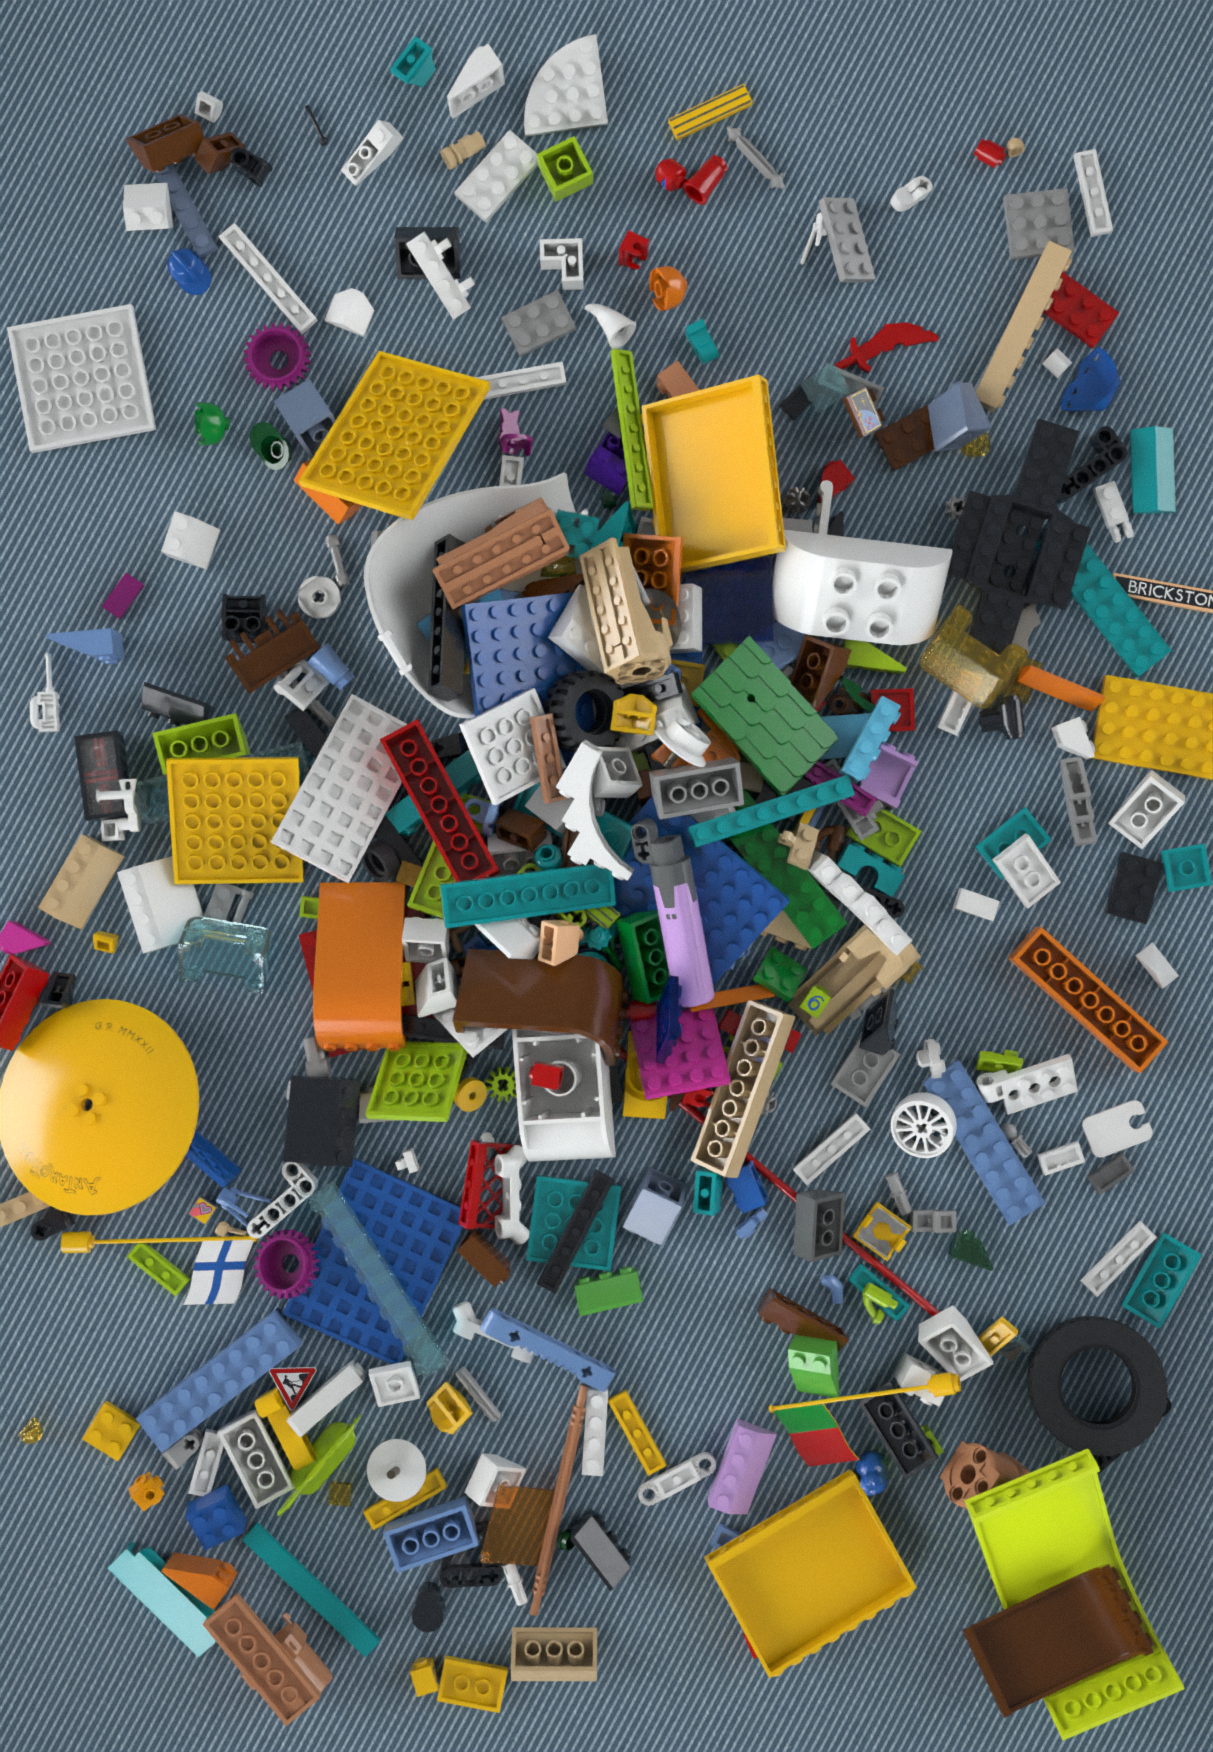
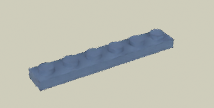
[153,164,218,259]

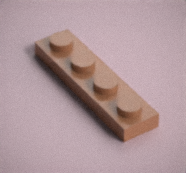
[529,713,567,804]

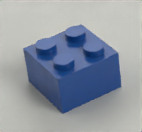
[185,1484,246,1550]

